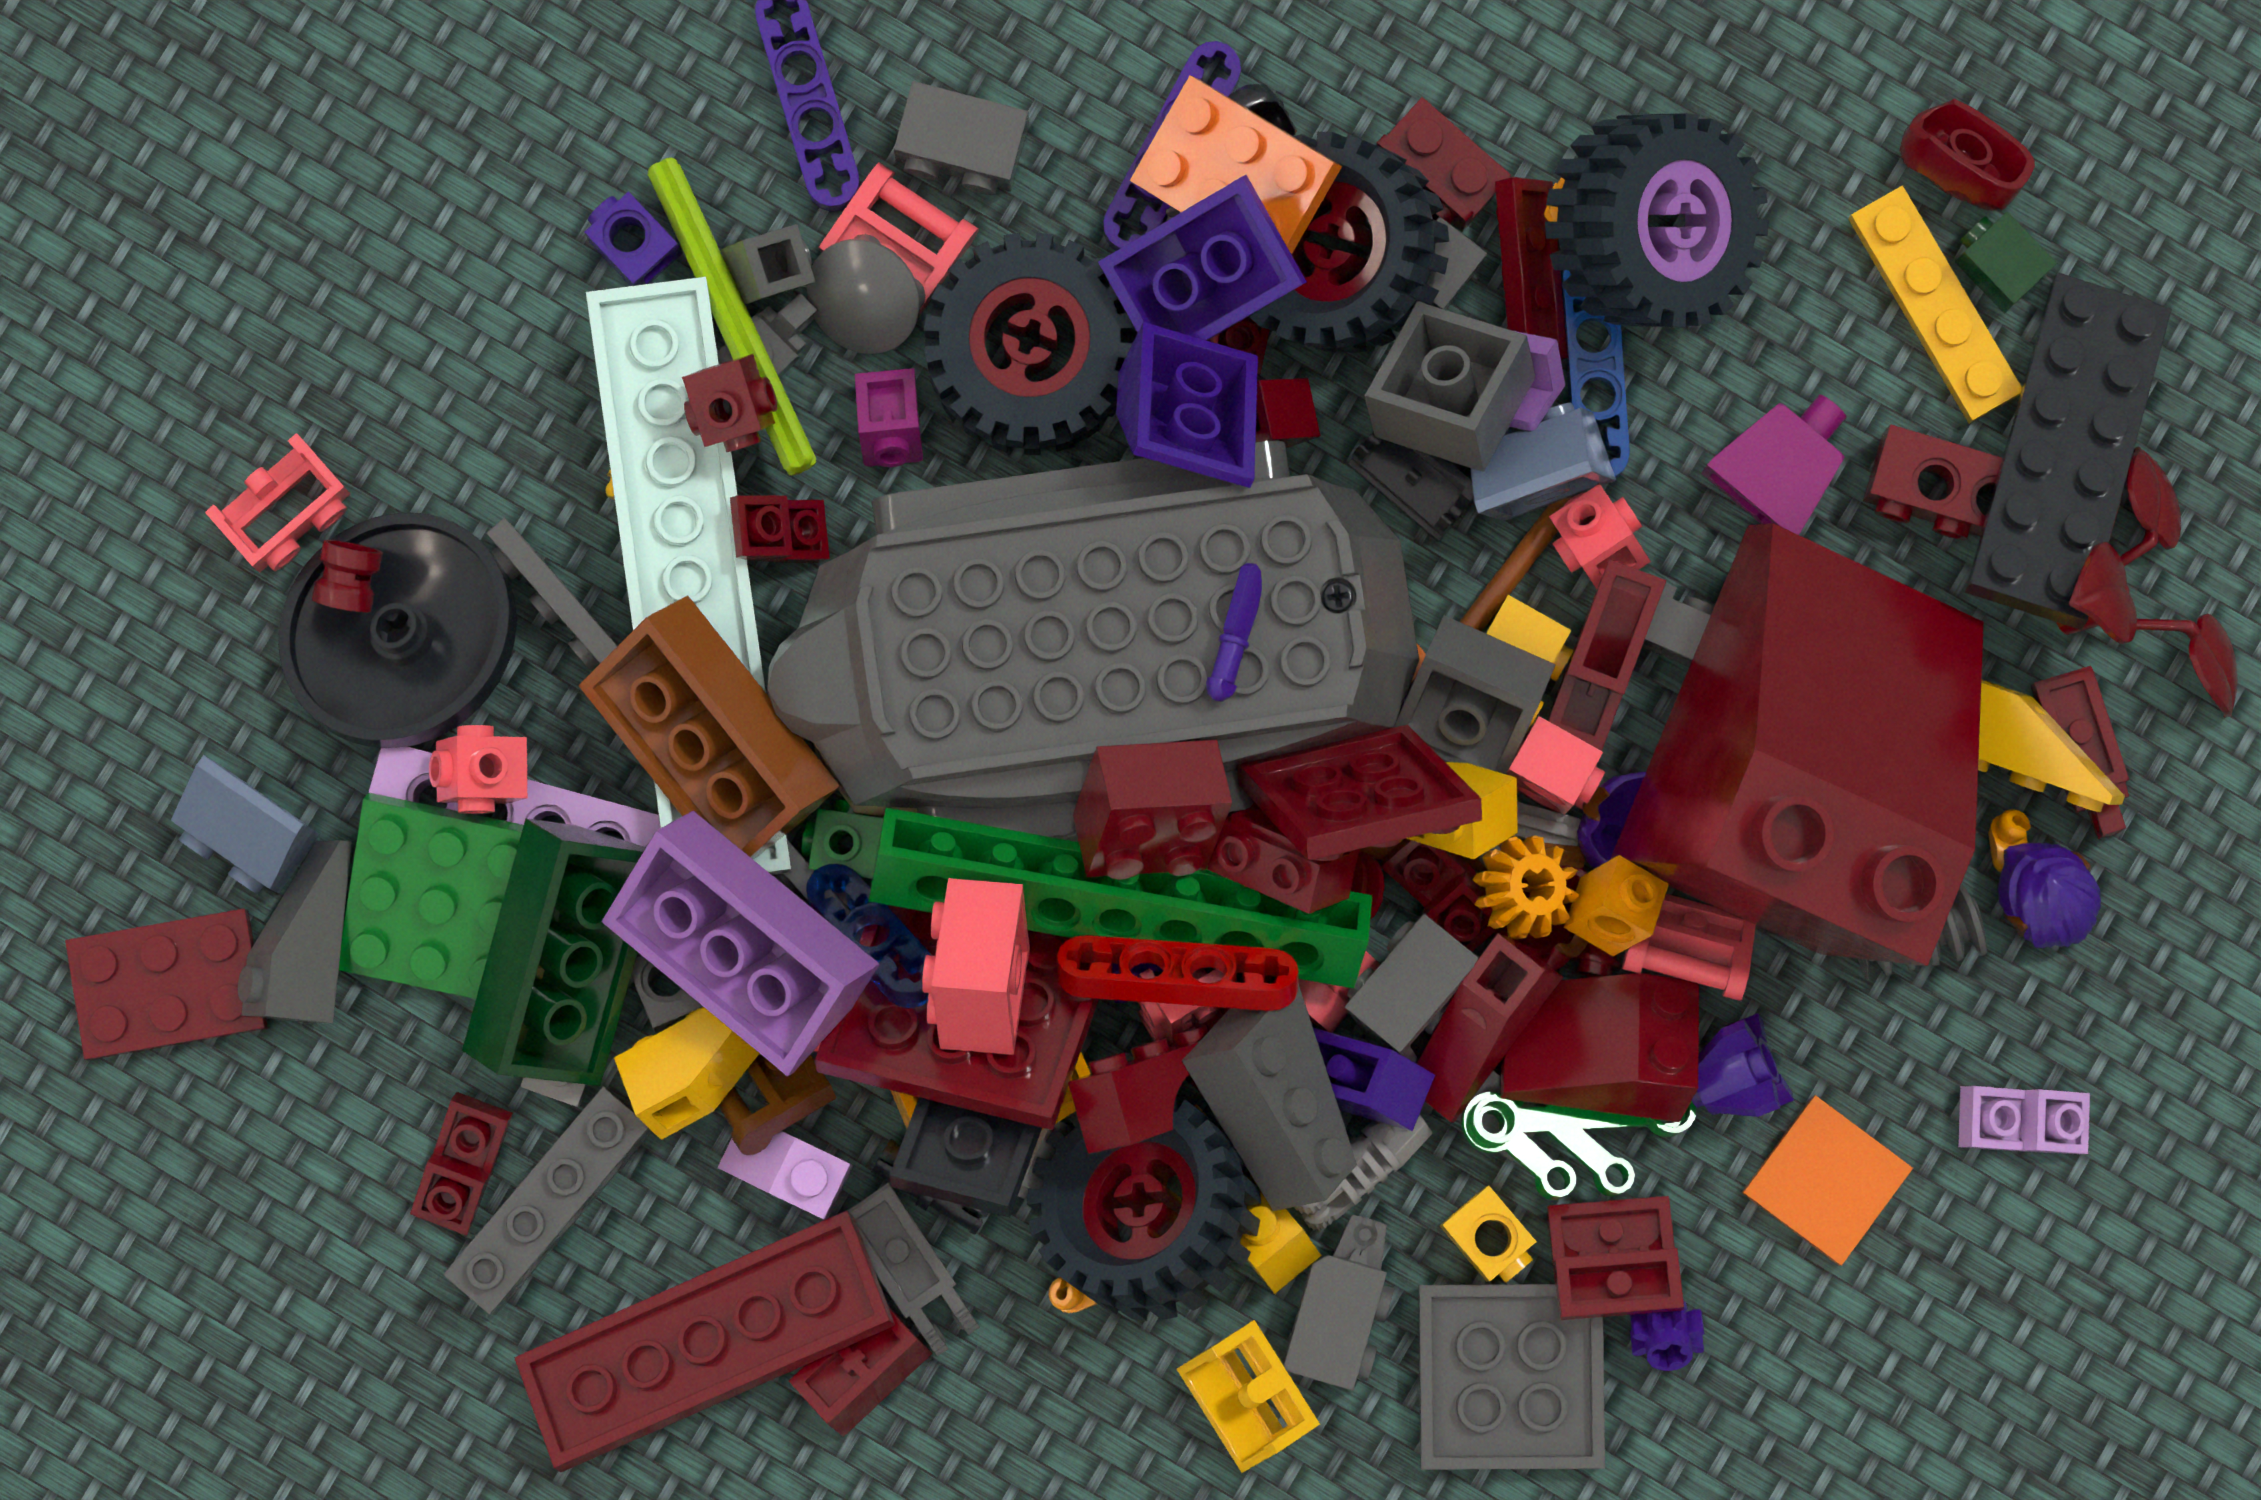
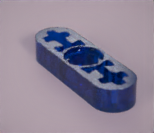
[806,864,931,1008]

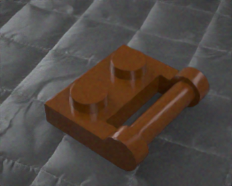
[718,1054,836,1155]

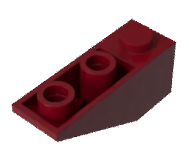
[1417,933,1563,1123]

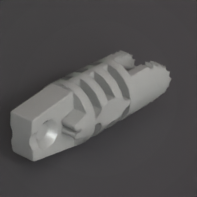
[1294,1114,1432,1231]

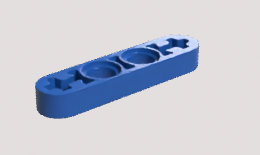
[1561,270,1630,479]

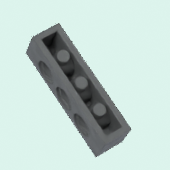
[443,1087,652,1315]

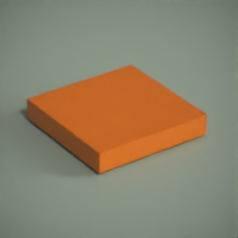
[1741,1095,1913,1266]

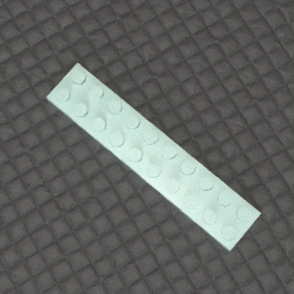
[586,277,791,875]

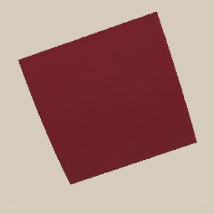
[1546,1196,1684,1320]

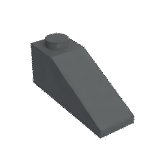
[238,840,352,1023]

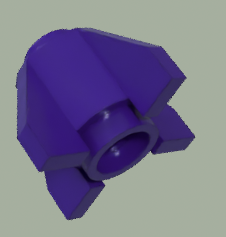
[1692,1013,1794,1117]

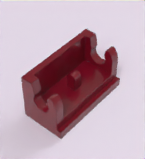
[789,1307,933,1437]

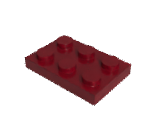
[65,908,268,1060]

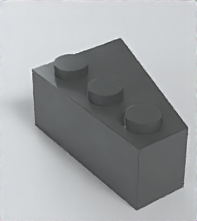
[1182,984,1357,1211]

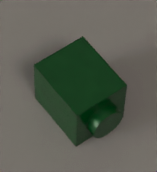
[1955,211,2057,314]

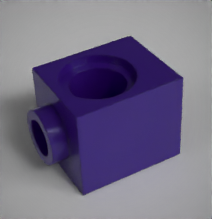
[584,191,682,286]

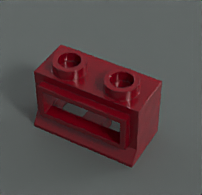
[1207,802,1360,914]

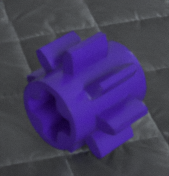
[1630,1300,1705,1371]

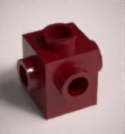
[682,354,777,453]

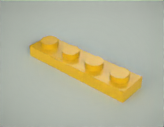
[1848,185,2022,424]

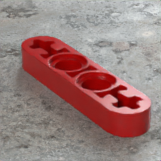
[1057,935,1299,1011]

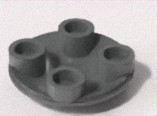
[807,234,926,354]

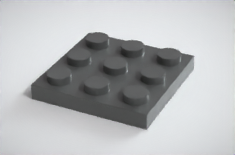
[1418,1284,1605,1470]

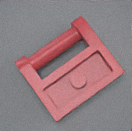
[819,162,979,318]
[1622,894,1756,1001]

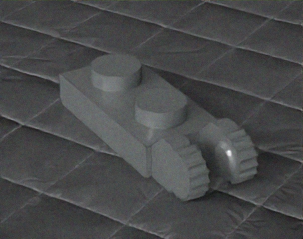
[848,1183,980,1357]

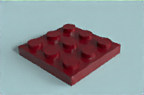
[1237,724,1482,861]

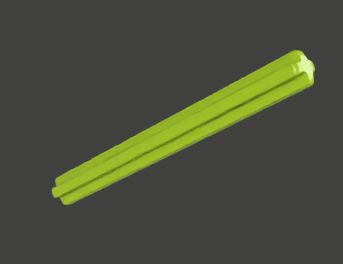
[648,157,816,476]

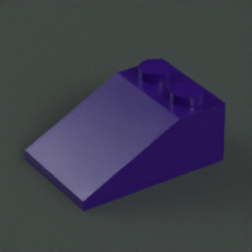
[1098,175,1307,341]
[1116,322,1258,488]

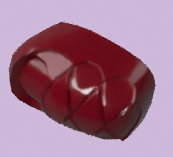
[1899,99,2035,211]

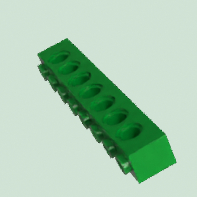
[868,807,1372,989]

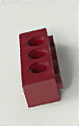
[1863,424,2123,540]

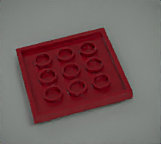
[815,902,1099,1130]

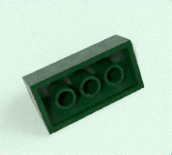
[462,818,646,1086]

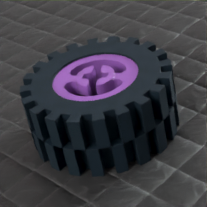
[1545,113,1769,328]

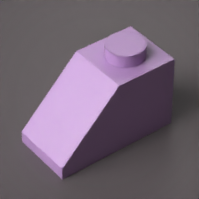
[718,1131,853,1220]

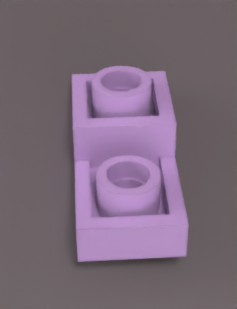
[1958,1086,2090,1154]

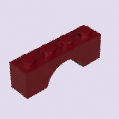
[1068,1018,1221,1154]

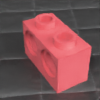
[1507,716,1605,815]

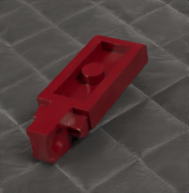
[2031,666,2129,839]

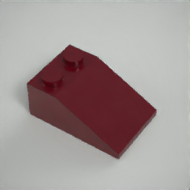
[1501,973,1699,1122]

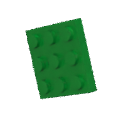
[339,792,524,999]

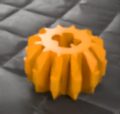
[1472,835,1580,940]

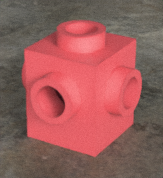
[1549,483,1651,589]
[429,725,528,814]

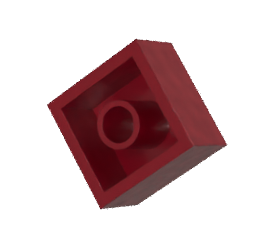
[1073,740,1232,879]

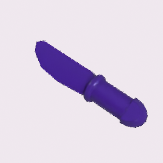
[1206,563,1262,702]

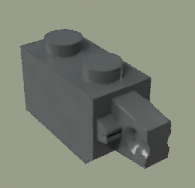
[1282,1215,1394,1391]

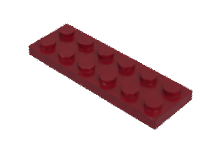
[514,1210,895,1472]

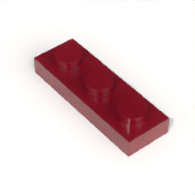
[1495,177,1568,360]

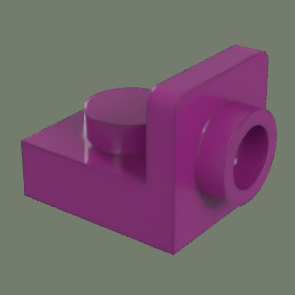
[855,368,923,467]

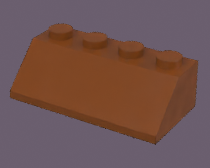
[578,595,840,859]

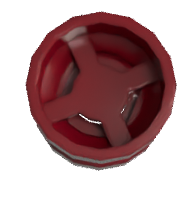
[312,540,383,613]

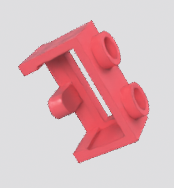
[205,433,351,573]

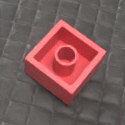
[922,878,1030,1055]

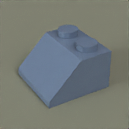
[1471,403,1616,521]
[171,755,320,895]

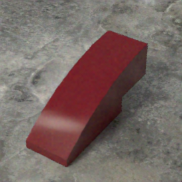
[1547,559,1667,751]

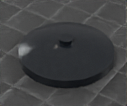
[278,512,517,748]

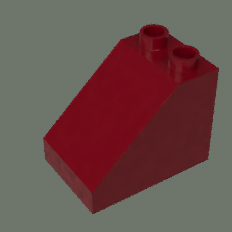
[1610,523,1984,966]

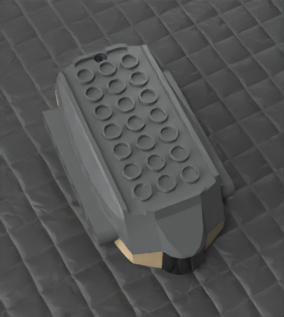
[767,441,1419,837]

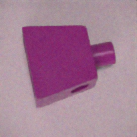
[1701,394,1847,535]

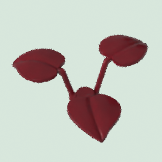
[2056,446,2238,718]

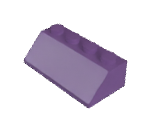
[601,811,880,1076]

